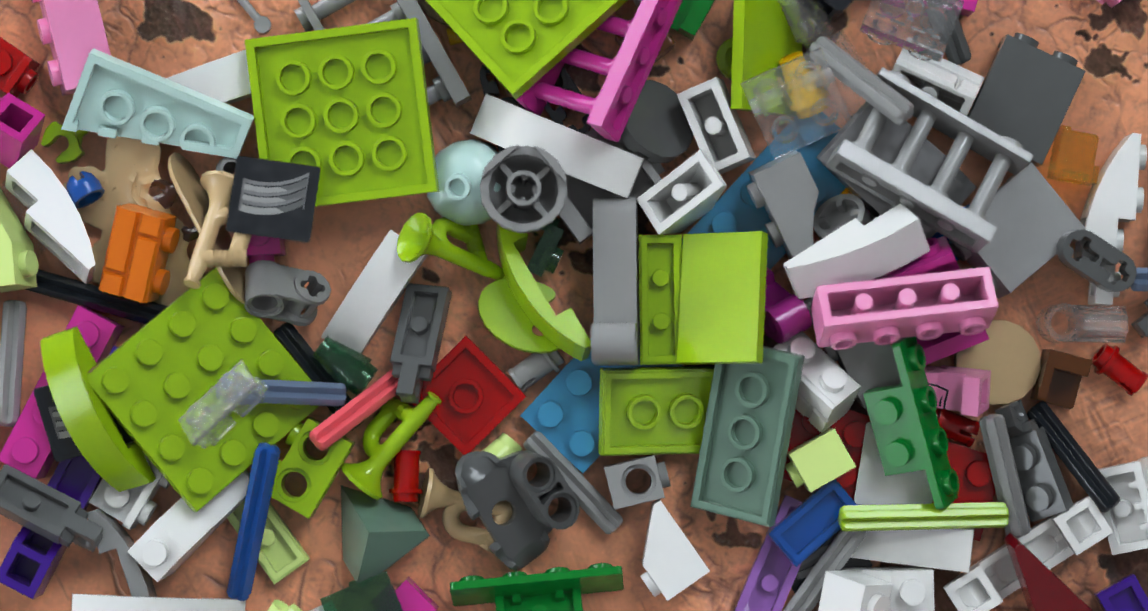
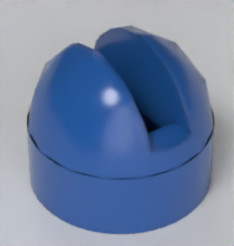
[66,171,105,209]

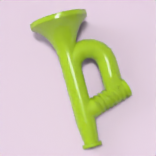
[397,213,505,280]
[341,391,442,500]

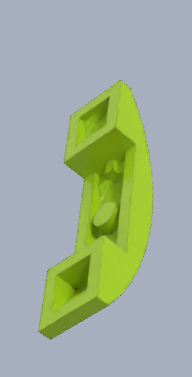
[496,224,591,361]
[40,326,156,492]

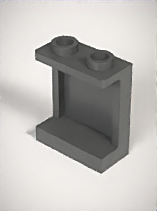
[967,33,1086,167]

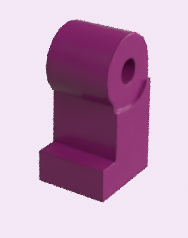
[764,267,812,344]

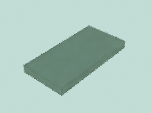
[690,346,805,527]

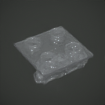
[741,48,851,159]

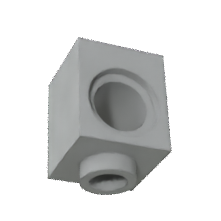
[604,455,671,510]

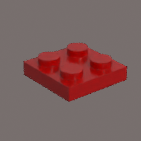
[412,336,527,455]

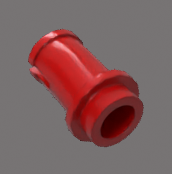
[1091,343,1148,396]
[936,408,980,447]
[389,450,423,502]

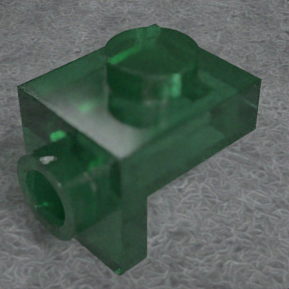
[527,218,564,278]

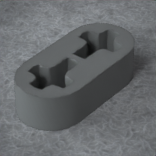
[1057,229,1137,292]

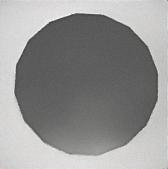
[621,80,693,163]

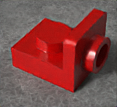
[0,37,40,97]

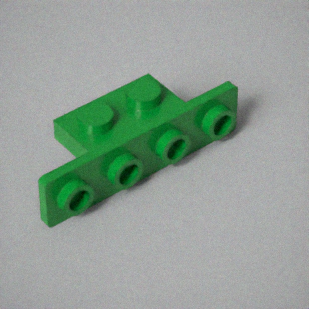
[863,337,959,510]
[450,563,624,611]

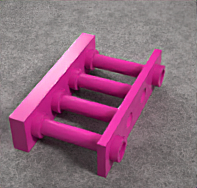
[515,0,683,143]

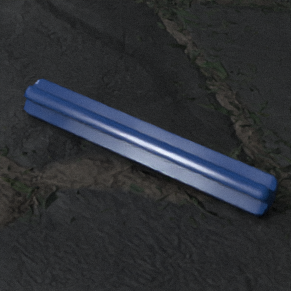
[226,442,280,601]

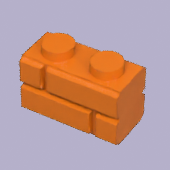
[99,203,180,303]

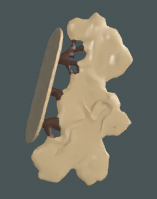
[63,136,246,328]

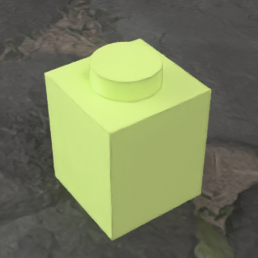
[785,428,856,493]

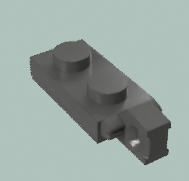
[390,283,452,404]
[995,400,1074,522]
[0,464,104,552]

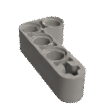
[591,197,639,366]

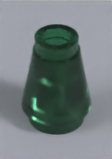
[312,336,378,396]

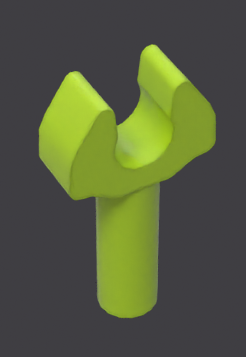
[41,121,89,164]

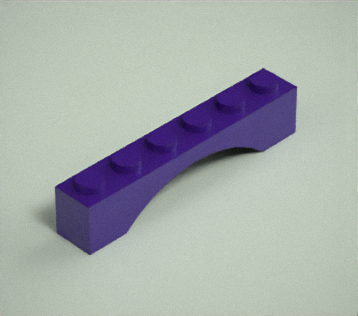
[0,346,119,599]

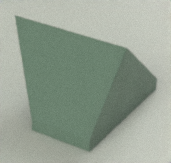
[341,485,430,588]

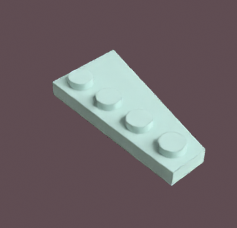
[61,48,254,159]

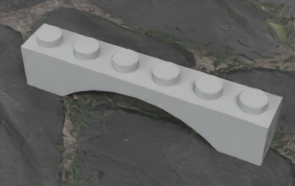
[746,150,901,408]

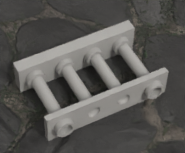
[294,0,472,107]
[825,68,1034,254]

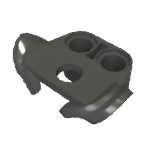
[455,450,580,571]

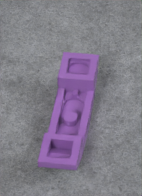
[734,495,802,611]

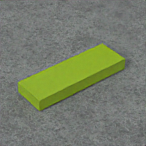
[638,234,682,365]

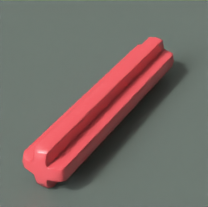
[309,369,399,451]

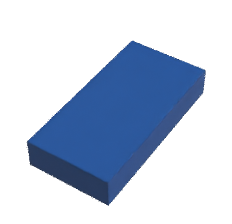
[767,479,857,567]

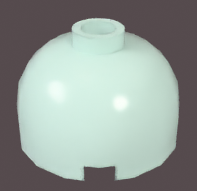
[427,139,501,226]

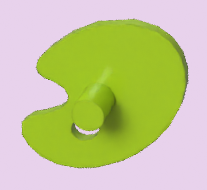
[478,278,560,354]

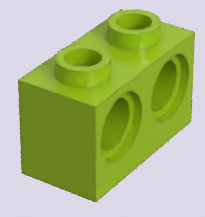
[271,417,355,519]

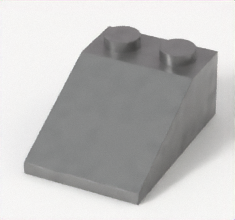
[816,101,976,239]

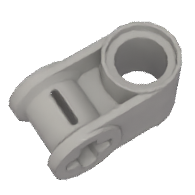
[245,260,331,326]

